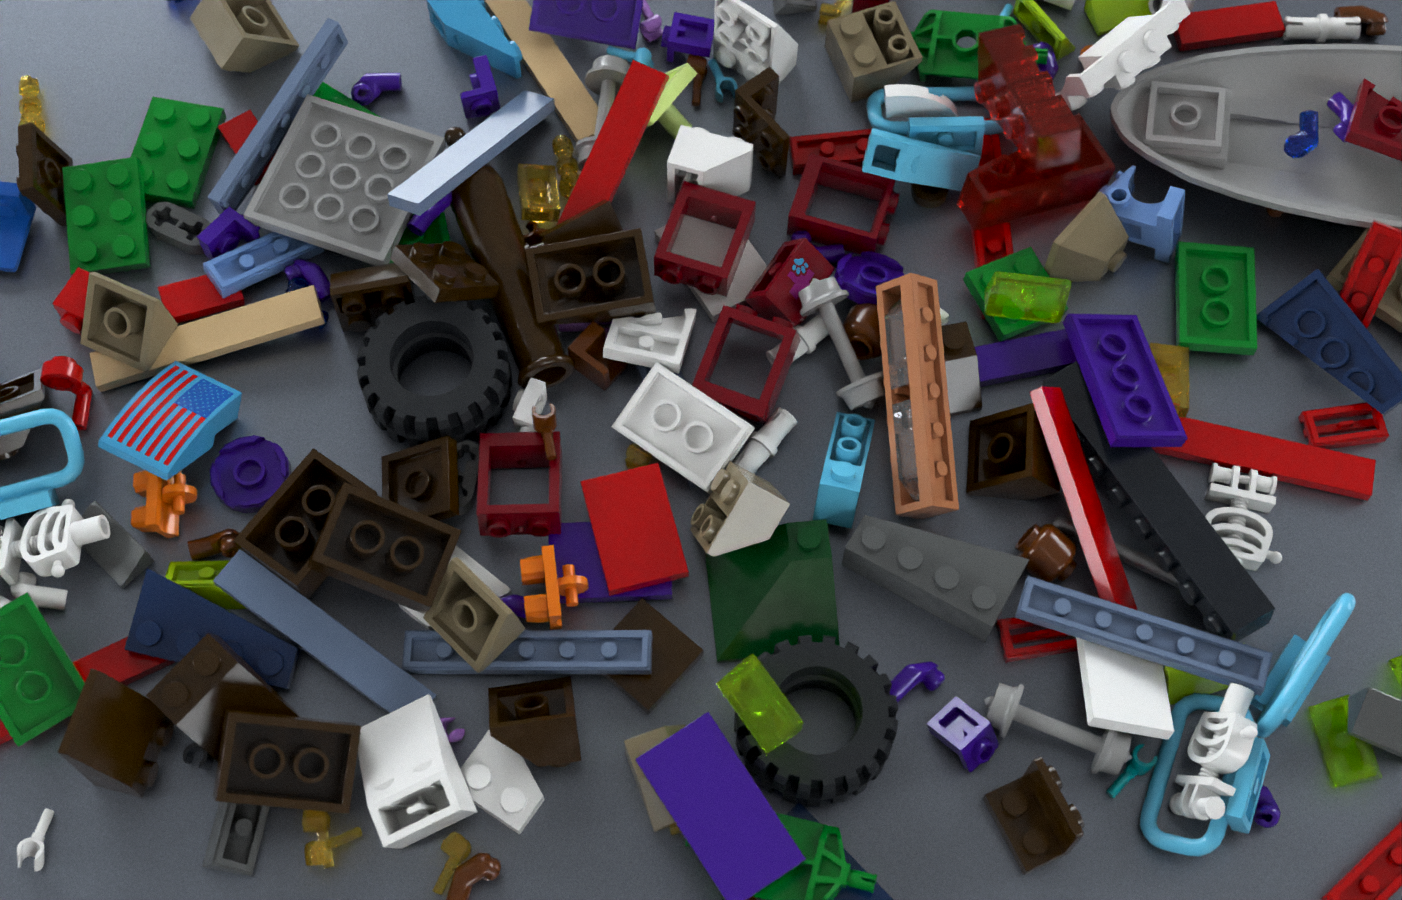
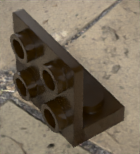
[732,66,790,179]
[983,756,1084,875]

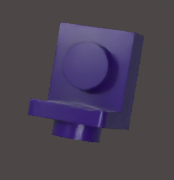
[661,12,714,62]
[460,55,500,119]
[197,206,261,260]
[926,696,999,772]

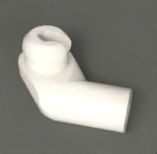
[10,572,68,611]

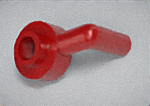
[40,356,93,431]

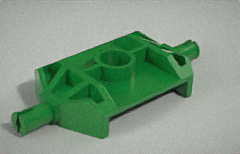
[910,10,1048,89]
[685,812,877,900]

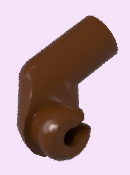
[1334,6,1389,36]
[187,528,240,561]
[446,852,501,900]

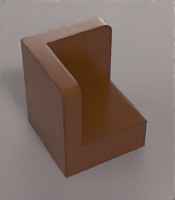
[568,321,628,391]

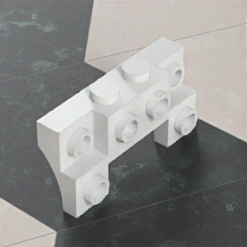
[1045,0,1191,111]

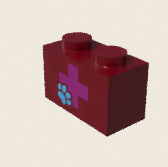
[745,238,835,327]

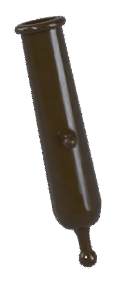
[444,126,575,389]

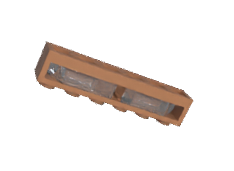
[876,273,959,519]

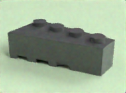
[841,515,1030,643]

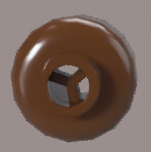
[842,303,882,360]
[1015,524,1077,583]

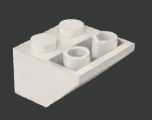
[667,125,754,204]

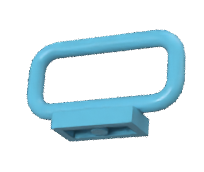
[866,86,1015,156]
[0,408,85,521]
[1250,593,1356,738]
[1140,693,1271,857]

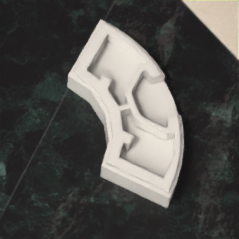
[884,84,958,119]

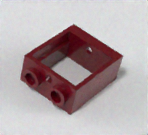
[787,153,900,255]
[654,181,756,297]
[692,304,801,425]
[477,431,562,538]

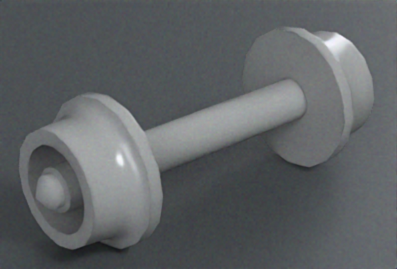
[574,55,630,171]
[798,277,885,411]
[984,682,1132,776]

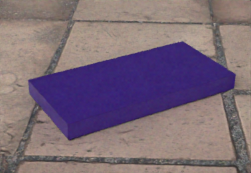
[1062,314,1188,447]
[635,712,806,900]

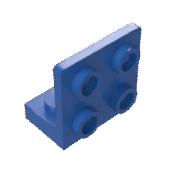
[0,181,36,272]

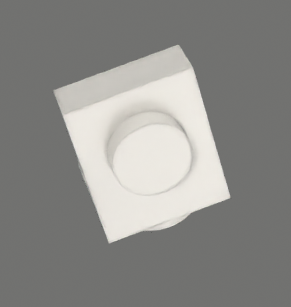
[512,377,547,432]

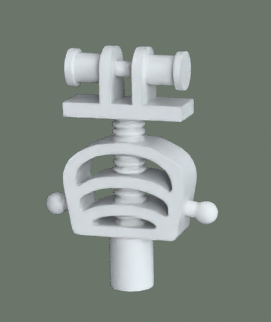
[1204,463,1282,571]
[0,499,111,586]
[1169,683,1258,820]

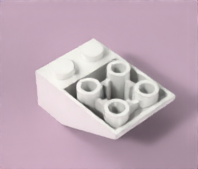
[713,0,798,83]
[358,694,477,849]

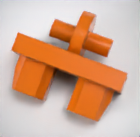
[131,470,197,539]
[520,545,589,630]

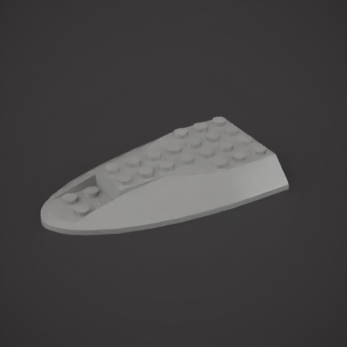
[1110,44,1402,230]

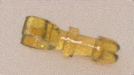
[19,75,45,133]
[552,134,579,199]

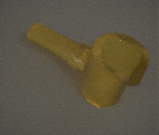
[818,0,848,26]
[625,443,652,469]
[302,810,334,869]
[304,827,362,866]
[432,831,472,895]

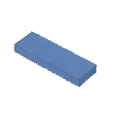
[203,232,324,299]

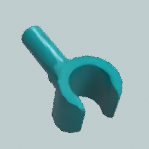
[1106,744,1158,798]

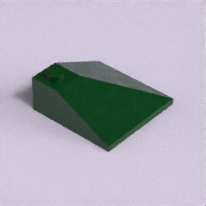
[704,519,840,663]

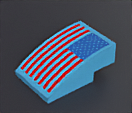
[98,361,242,481]

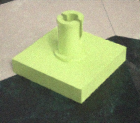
[647,63,698,140]

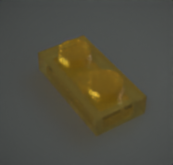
[517,163,561,223]
[1149,342,1189,418]

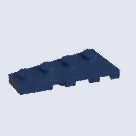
[1257,268,1402,415]
[125,568,300,689]

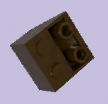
[329,263,416,332]

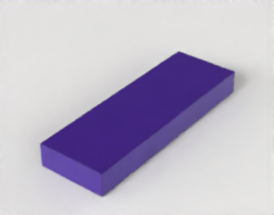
[975,329,1077,387]

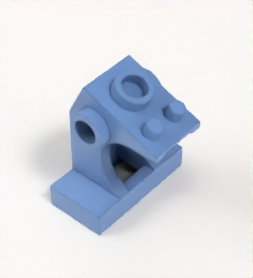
[1098,165,1185,263]

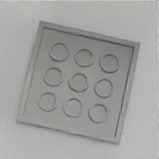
[243,94,446,266]

